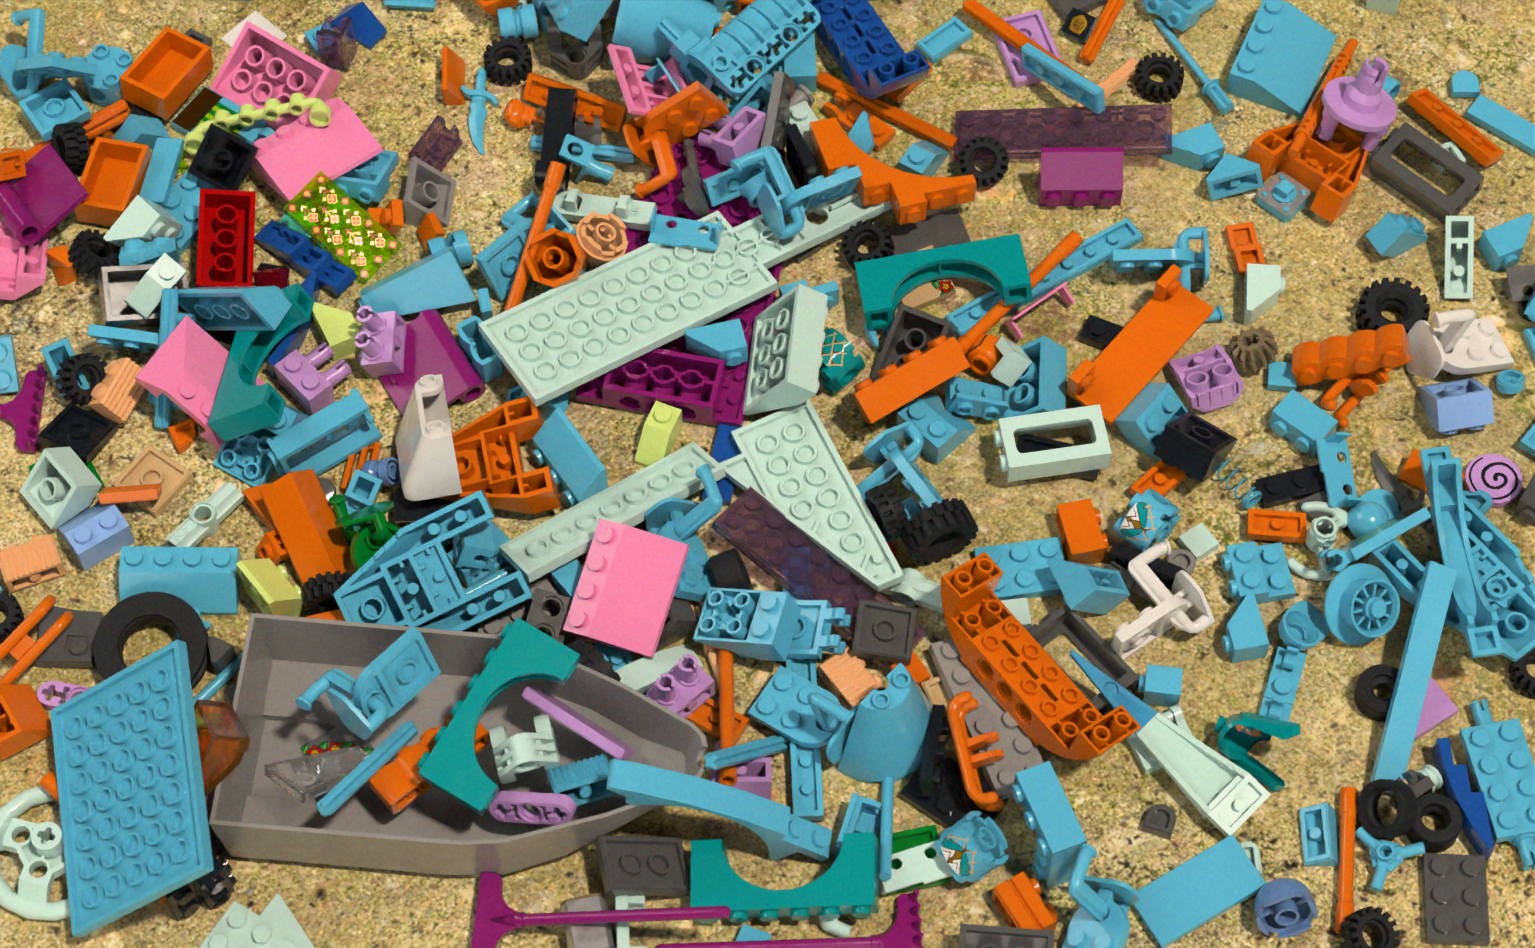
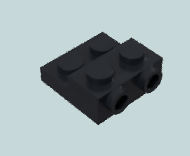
[164,853,237,921]

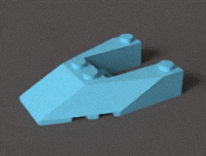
[333,490,534,631]
[1367,495,1535,662]

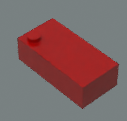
[196,188,256,287]

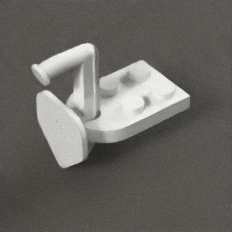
[1407,309,1515,379]
[1110,538,1215,660]

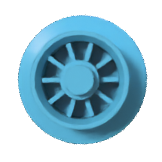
[1324,563,1400,645]

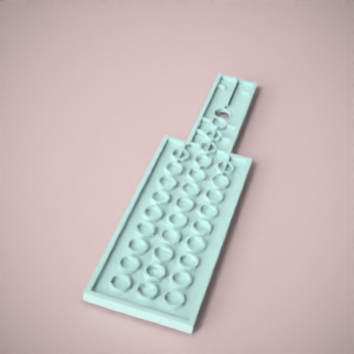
[478,187,892,407]

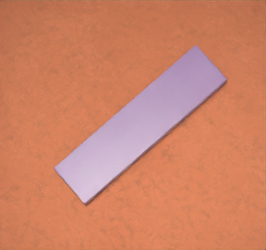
[521,686,635,760]

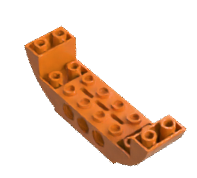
[941,552,1141,760]

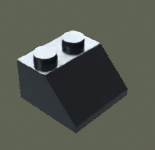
[187,123,259,191]
[1153,411,1238,482]

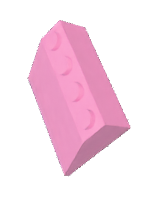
[210,21,344,130]
[252,97,383,204]
[563,519,690,658]

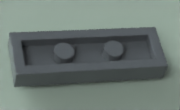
[760,71,795,154]

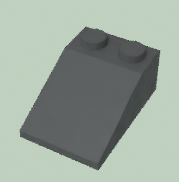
[871,303,958,395]

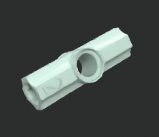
[165,481,245,547]
[863,568,944,614]

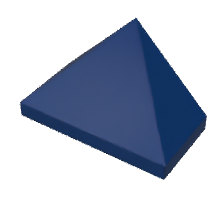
[329,2,387,50]

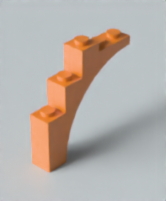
[809,117,977,225]

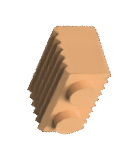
[89,357,146,424]
[0,534,66,593]
[818,646,884,711]

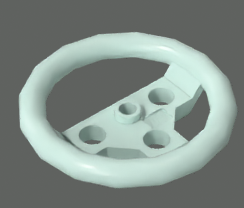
[0,786,70,921]

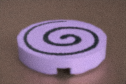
[1464,454,1522,508]

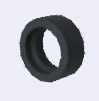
[1357,779,1418,838]

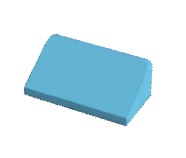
[1299,802,1339,867]

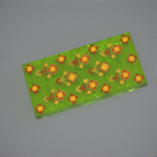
[282,171,402,285]

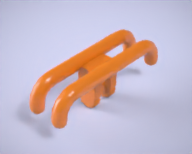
[1320,354,1411,429]
[0,595,74,685]
[947,691,1004,812]

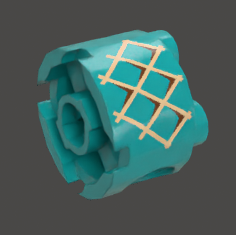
[819,327,865,395]

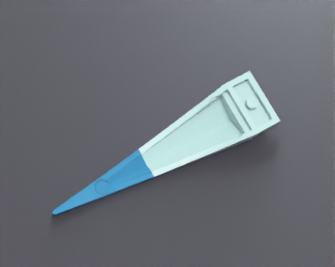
[1069,650,1271,837]

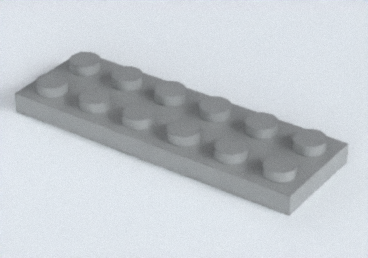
[928,639,1044,800]

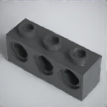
[526,588,570,644]

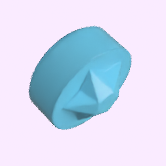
[1496,369,1525,394]

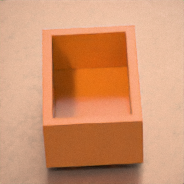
[120,26,214,120]
[74,137,151,227]

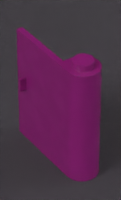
[0,143,89,245]
[379,309,486,416]

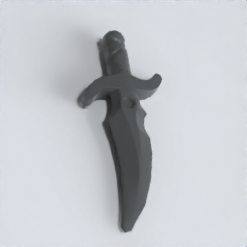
[1372,451,1435,534]

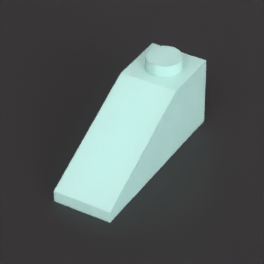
[1444,216,1474,299]

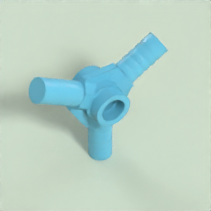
[1355,826,1426,893]

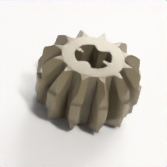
[1229,325,1278,373]

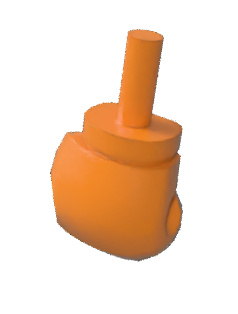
[504,99,545,128]

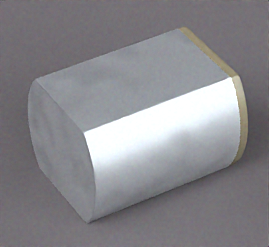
[560,893,616,948]

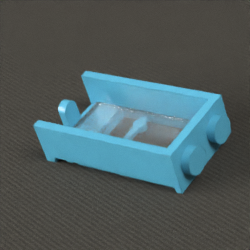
[266,387,383,478]

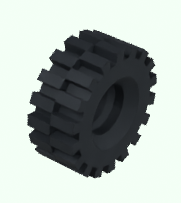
[1355,277,1430,334]
[900,498,978,565]

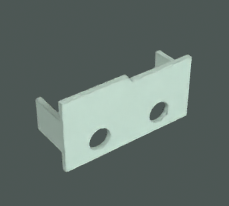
[878,840,953,895]

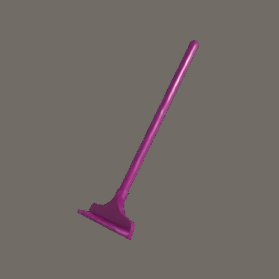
[0,364,47,453]
[471,872,731,948]
[655,889,924,948]

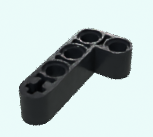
[534,87,578,191]

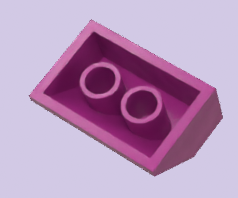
[1038,147,1124,207]

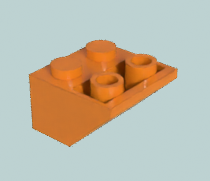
[0,684,52,761]

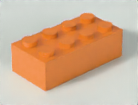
[850,335,970,424]

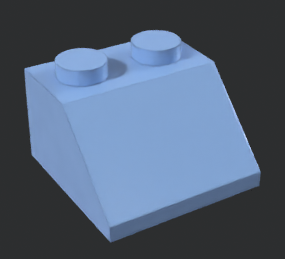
[1418,377,1494,435]
[57,502,135,571]

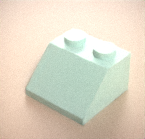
[103,195,183,247]
[19,447,102,530]

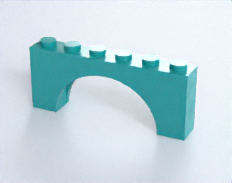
[854,233,1032,330]
[208,283,315,442]
[417,617,581,816]
[690,832,879,924]

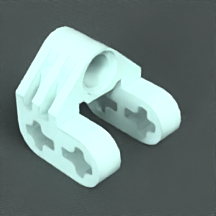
[489,713,561,785]

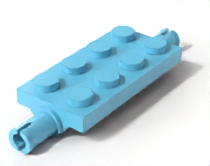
[1459,699,1535,871]

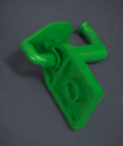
[329,494,400,572]

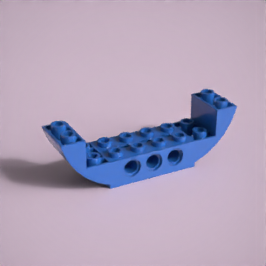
[809,0,930,99]

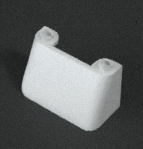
[395,374,462,501]

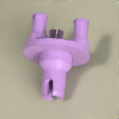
[1316,57,1397,152]

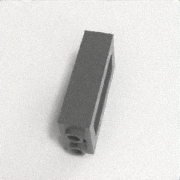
[1369,122,1484,225]
[1027,605,1140,716]

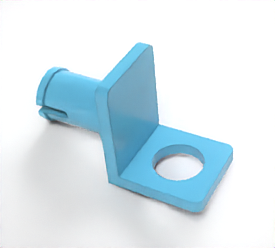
[558,134,615,183]

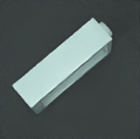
[993,404,1112,482]

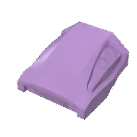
[1167,344,1244,412]

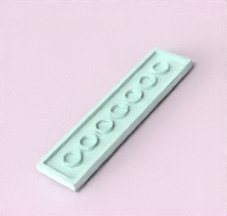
[499,442,726,583]

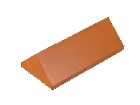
[259,469,355,587]

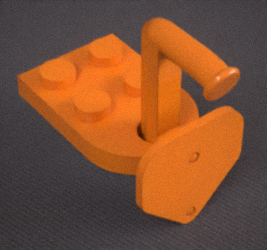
[622,80,730,199]

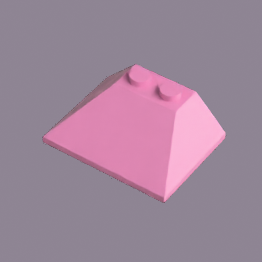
[607,44,714,128]
[0,221,49,301]
[134,315,265,451]

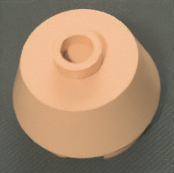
[576,211,629,266]

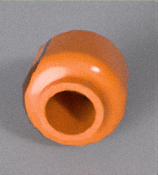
[967,334,1003,376]

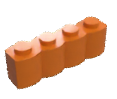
[1291,324,1409,385]
[369,713,490,815]

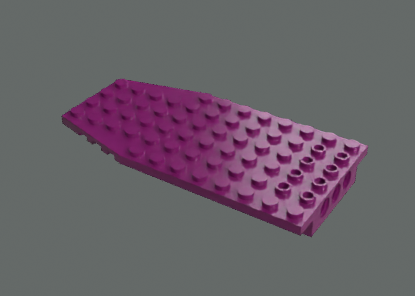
[576,132,785,427]

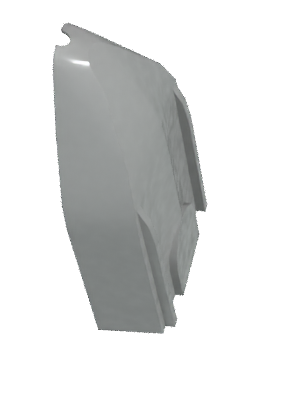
[209,613,708,875]

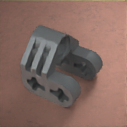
[546,15,604,81]

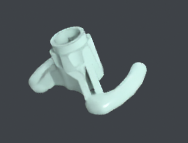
[1287,501,1348,581]

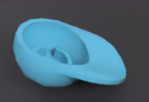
[1347,489,1399,538]
[1278,601,1330,651]

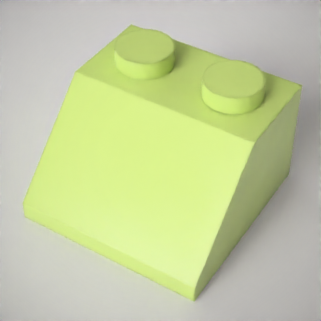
[236,558,306,617]

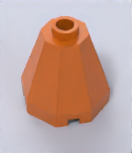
[525,228,587,288]

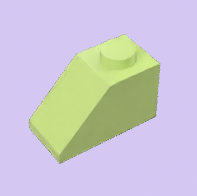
[312,302,363,361]
[634,401,683,467]

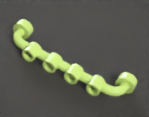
[183,93,332,155]

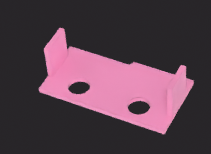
[1001,281,1075,341]

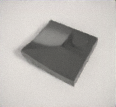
[34,606,104,668]

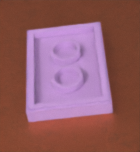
[991,9,1062,88]

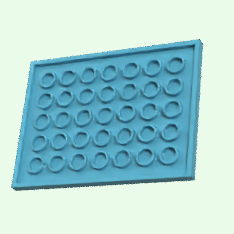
[50,639,214,937]

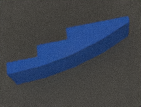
[254,220,357,295]
[266,270,321,380]
[1432,738,1494,860]

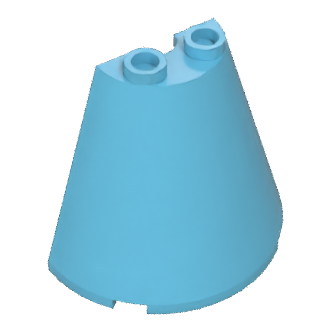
[608,0,722,65]
[838,662,933,784]

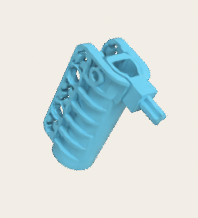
[656,0,821,114]

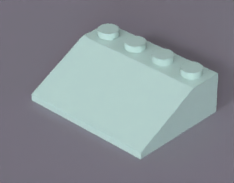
[743,283,828,416]

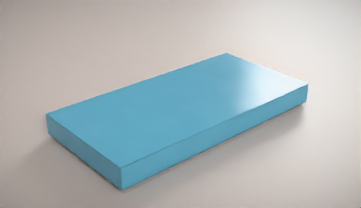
[1133,834,1266,948]

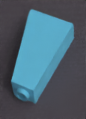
[358,246,476,315]

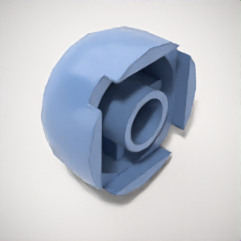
[1254,878,1318,938]

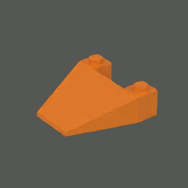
[1246,116,1368,223]
[438,396,561,514]

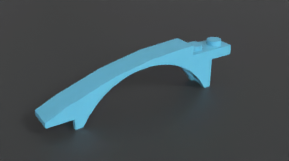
[1419,446,1503,658]
[606,759,832,861]

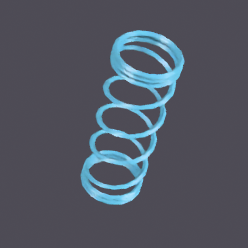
[1217,459,1262,509]

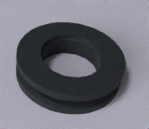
[93,592,210,690]

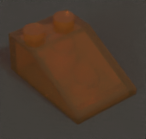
[194,699,250,797]

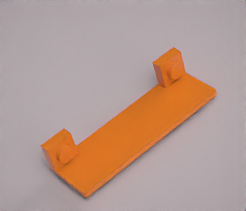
[1066,264,1214,425]

